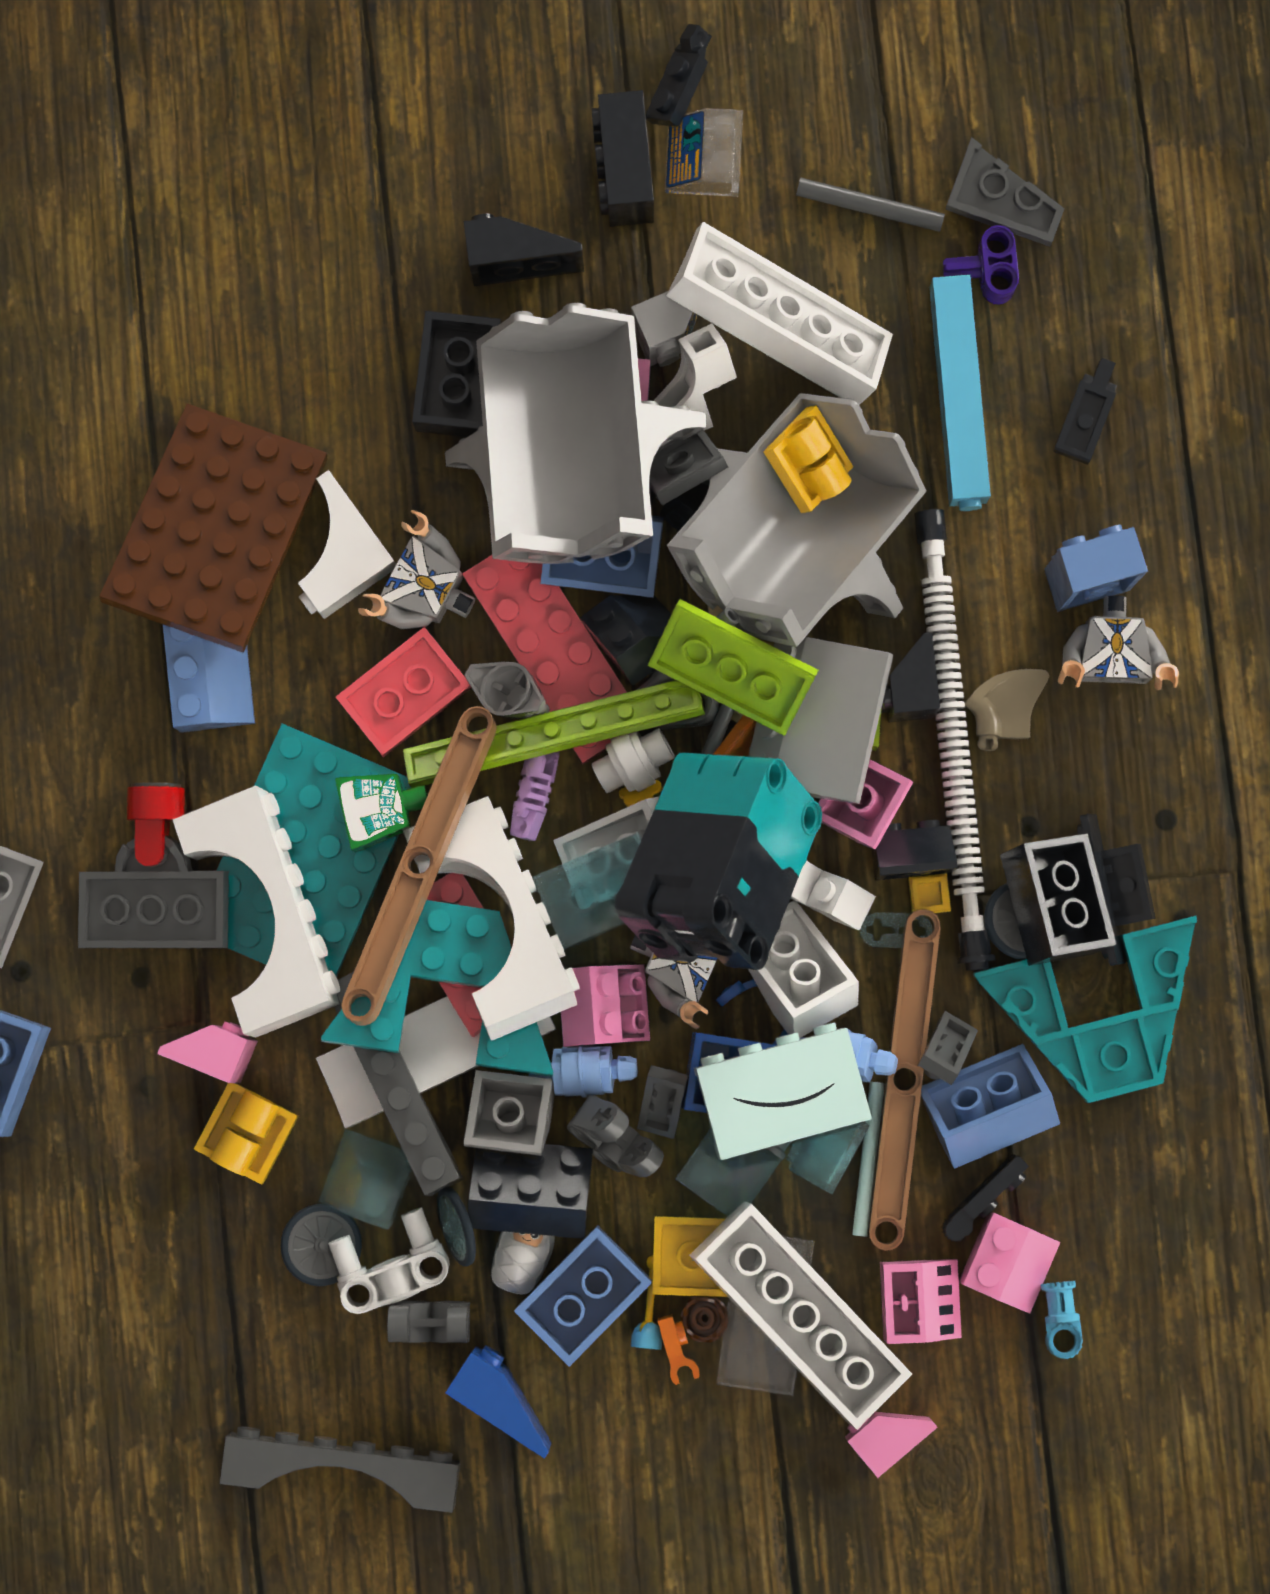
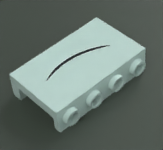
[694,1022,872,1160]

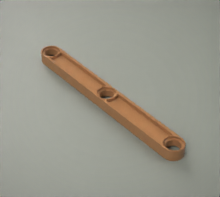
[341,706,497,1026]
[868,909,941,1251]

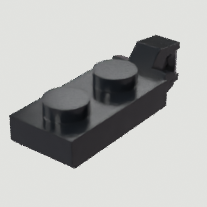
[645,24,712,127]
[1053,358,1117,465]

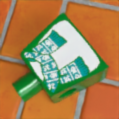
[335,774,427,852]

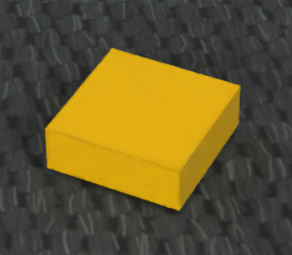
[908,874,951,914]

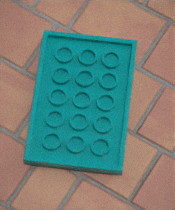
[216,723,411,977]

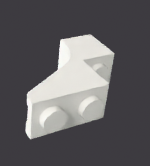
[654,323,737,447]
[791,861,876,930]

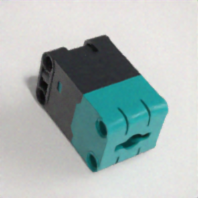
[615,753,822,970]

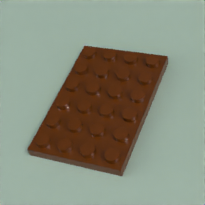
[99,404,327,653]

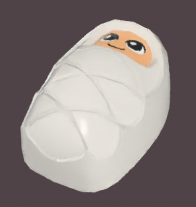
[491,1231,555,1295]

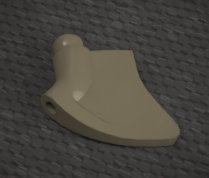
[965,669,1049,751]

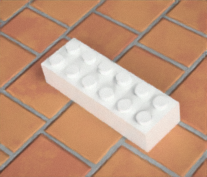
[689,1201,912,1430]

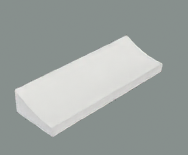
[666,222,893,405]
[316,996,556,1128]

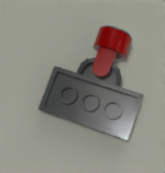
[78,783,229,948]

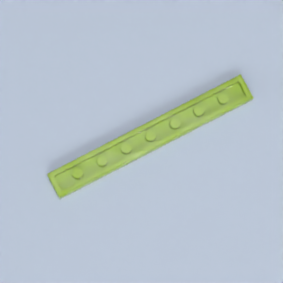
[403,680,705,788]

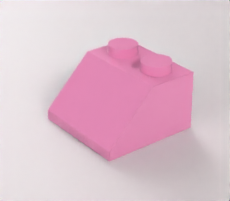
[819,760,913,850]
[157,1021,258,1083]
[959,1212,1060,1313]

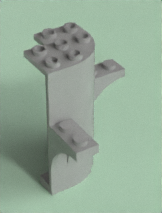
[445,303,706,564]
[667,393,926,647]

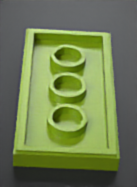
[648,599,819,736]

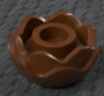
[681,1296,729,1343]

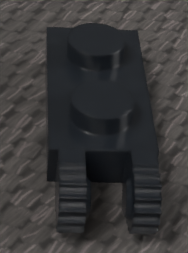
[941,1154,1029,1242]

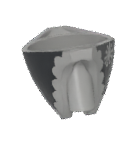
[464,662,550,719]

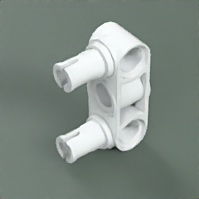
[328,1207,450,1314]

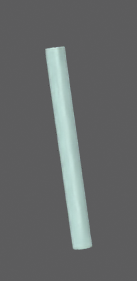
[852,1081,885,1237]

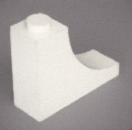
[298,470,396,619]

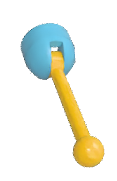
[631,1255,662,1350]

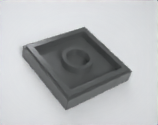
[649,430,728,505]

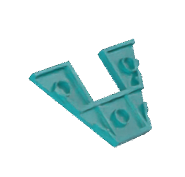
[321,900,553,1077]
[973,916,1197,1103]

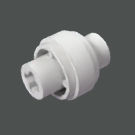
[592,728,675,793]

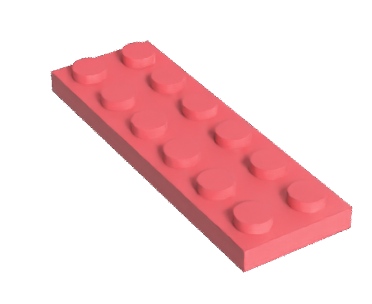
[462,555,627,764]

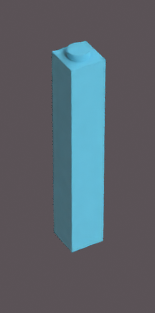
[929,275,991,511]

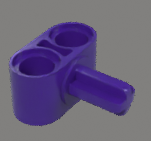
[942,225,1019,305]

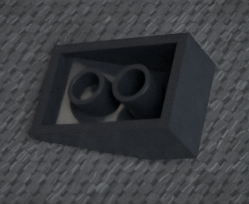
[463,214,584,286]

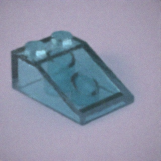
[532,832,642,950]

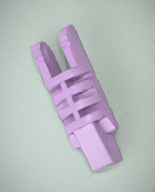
[510,751,560,841]

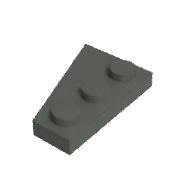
[945,137,1065,247]

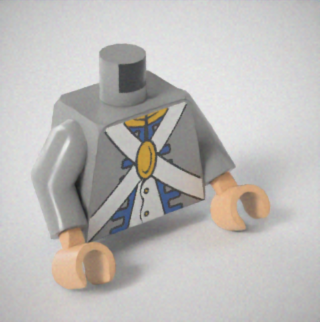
[358,510,476,629]
[1058,596,1179,690]
[630,935,717,1029]

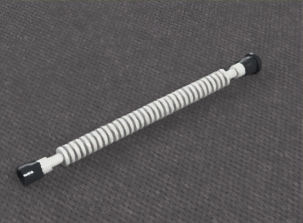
[914,509,996,971]

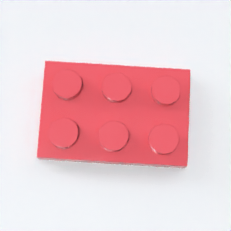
[336,627,472,757]

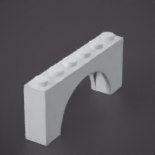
[173,786,340,1038]
[403,796,580,1041]

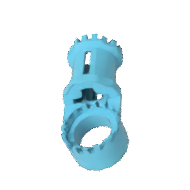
[1041,1281,1083,1359]

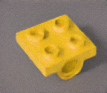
[763,405,854,513]
[194,1083,299,1185]

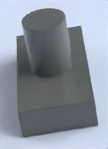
[918,1011,978,1085]
[637,1065,689,1139]

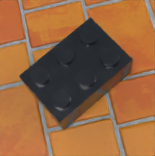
[591,90,654,227]
[412,311,501,437]
[1000,833,1117,966]
[468,1144,593,1239]

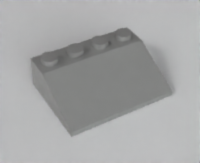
[748,637,893,804]

